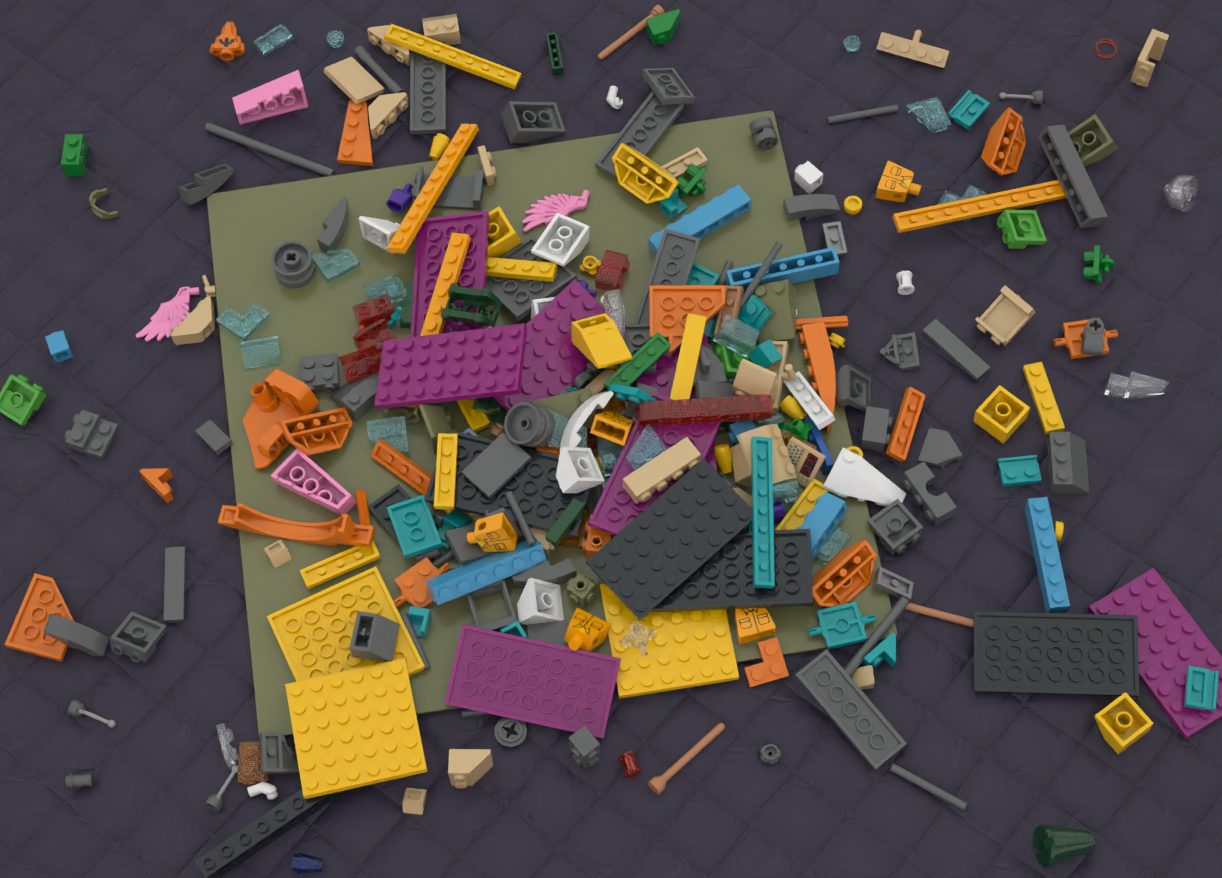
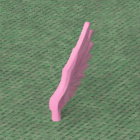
[522,190,590,233]
[136,287,200,342]

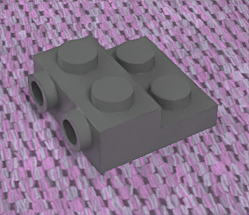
[299,353,340,394]
[64,410,119,460]
[867,499,923,555]
[110,611,166,663]

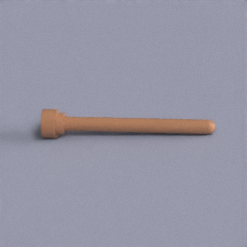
[598,5,665,60]
[905,603,973,627]
[648,723,725,795]

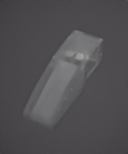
[600,289,625,338]
[1104,371,1169,398]

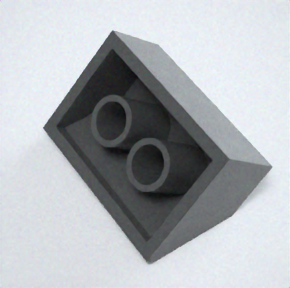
[1046,431,1089,494]

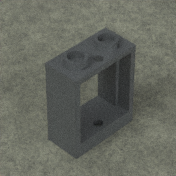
[466,579,517,632]

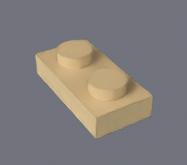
[478,145,497,186]

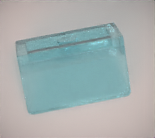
[713,315,760,357]
[240,336,282,369]

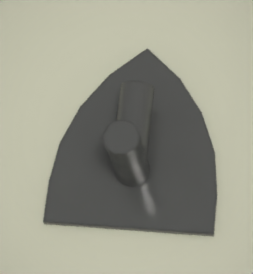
[693,345,726,386]

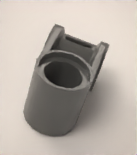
[1081,318,1104,356]

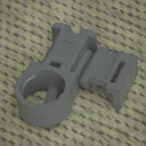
[572,361,604,390]

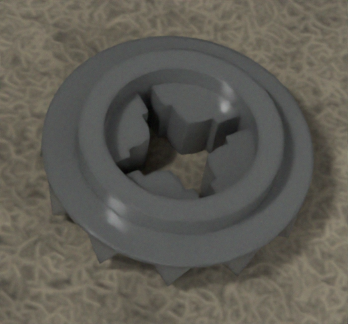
[494,717,527,748]

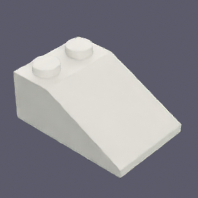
[531,213,590,267]

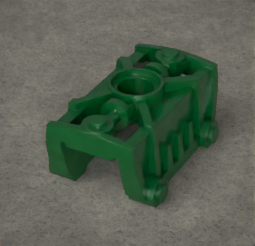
[441,283,502,327]

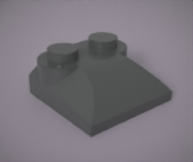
[835,364,871,412]

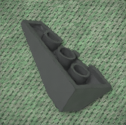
[330,368,380,421]

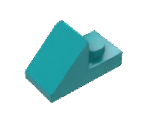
[438,511,471,551]
[862,633,896,668]

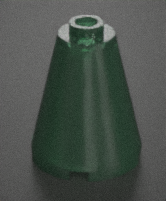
[1033,824,1095,867]

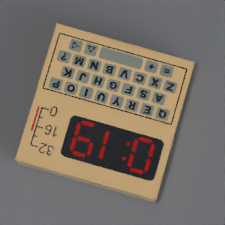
[786,437,826,488]

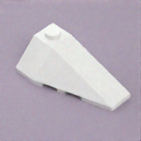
[822,448,906,507]

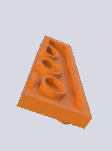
[337,100,373,166]

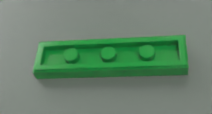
[603,332,671,396]

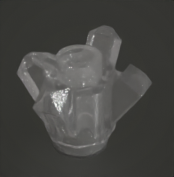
[619,620,657,657]

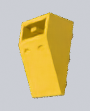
[571,313,632,369]

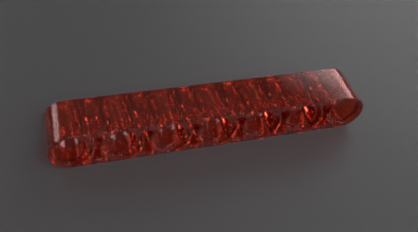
[638,394,773,427]

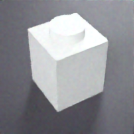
[794,161,823,194]

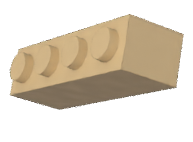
[623,437,701,504]

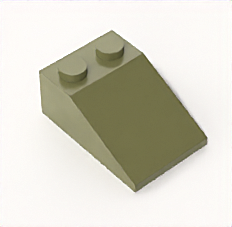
[1068,114,1119,167]
[753,279,796,344]
[530,388,596,436]

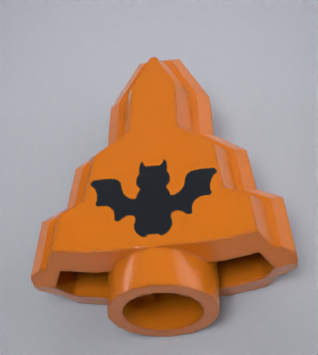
[210,22,245,61]

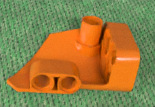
[242,368,320,470]

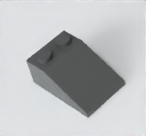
[501,101,566,143]

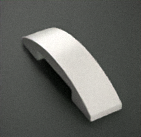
[559,391,614,452]

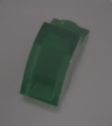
[473,397,508,425]

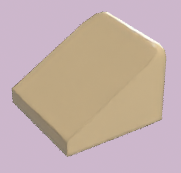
[264,540,292,568]
[851,665,874,689]
[403,787,427,815]

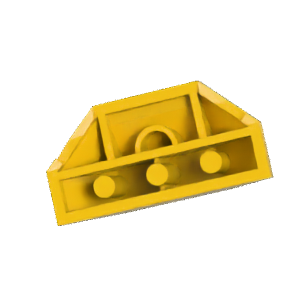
[612,143,679,204]

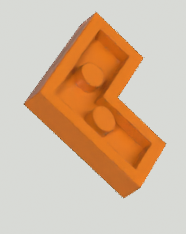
[744,637,789,687]

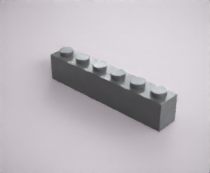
[1038,125,1108,229]

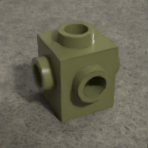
[566,574,596,608]

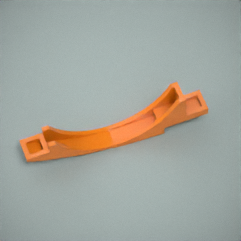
[218,503,376,547]

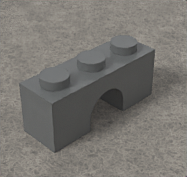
[902,462,957,526]

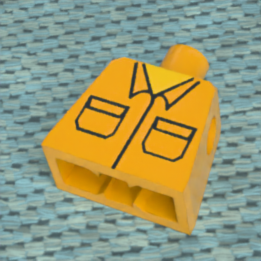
[876,161,922,202]
[590,411,633,446]
[467,513,518,552]
[564,608,611,652]
[734,608,776,644]

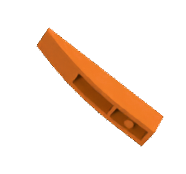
[798,321,836,433]

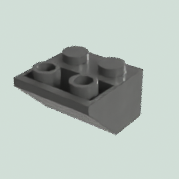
[349,611,400,662]

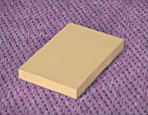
[324,57,385,104]

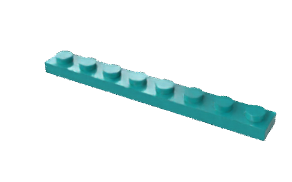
[751,436,775,589]

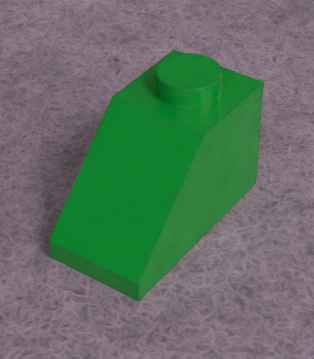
[646,9,680,45]

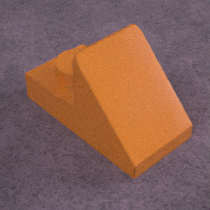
[139,468,174,503]

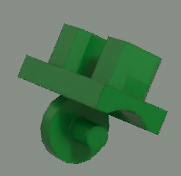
[677,164,707,197]
[1084,245,1115,284]
[777,419,813,444]

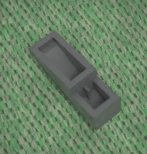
[179,163,234,205]
[783,194,841,221]
[317,197,349,256]
[512,558,577,589]
[43,614,109,656]

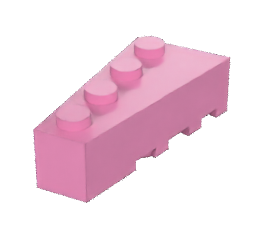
[232,70,308,125]
[271,448,357,515]

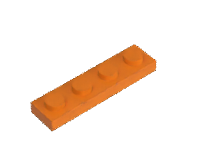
[886,387,926,462]
[371,439,432,496]

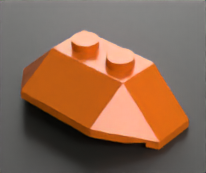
[981,107,1026,175]
[279,407,353,456]
[812,539,877,607]

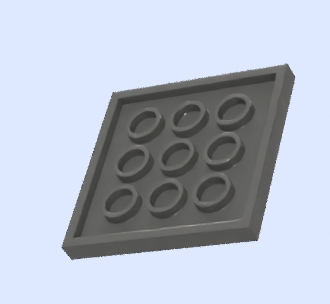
[486,235,577,321]

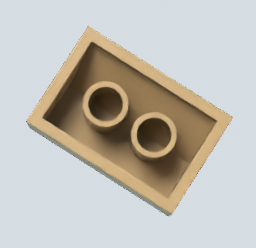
[737,424,797,487]

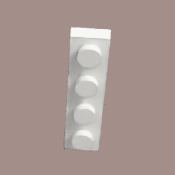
[783,371,836,430]

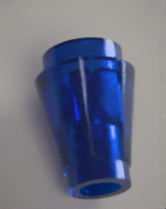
[292,852,323,873]

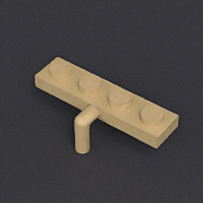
[876,30,950,68]
[761,341,796,412]

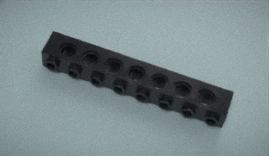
[194,789,348,878]

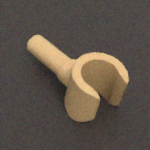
[202,275,216,297]

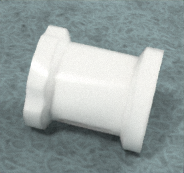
[896,271,915,295]

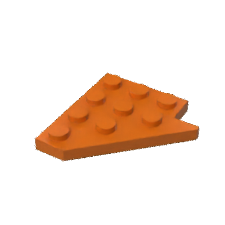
[649,285,725,355]
[4,573,74,662]

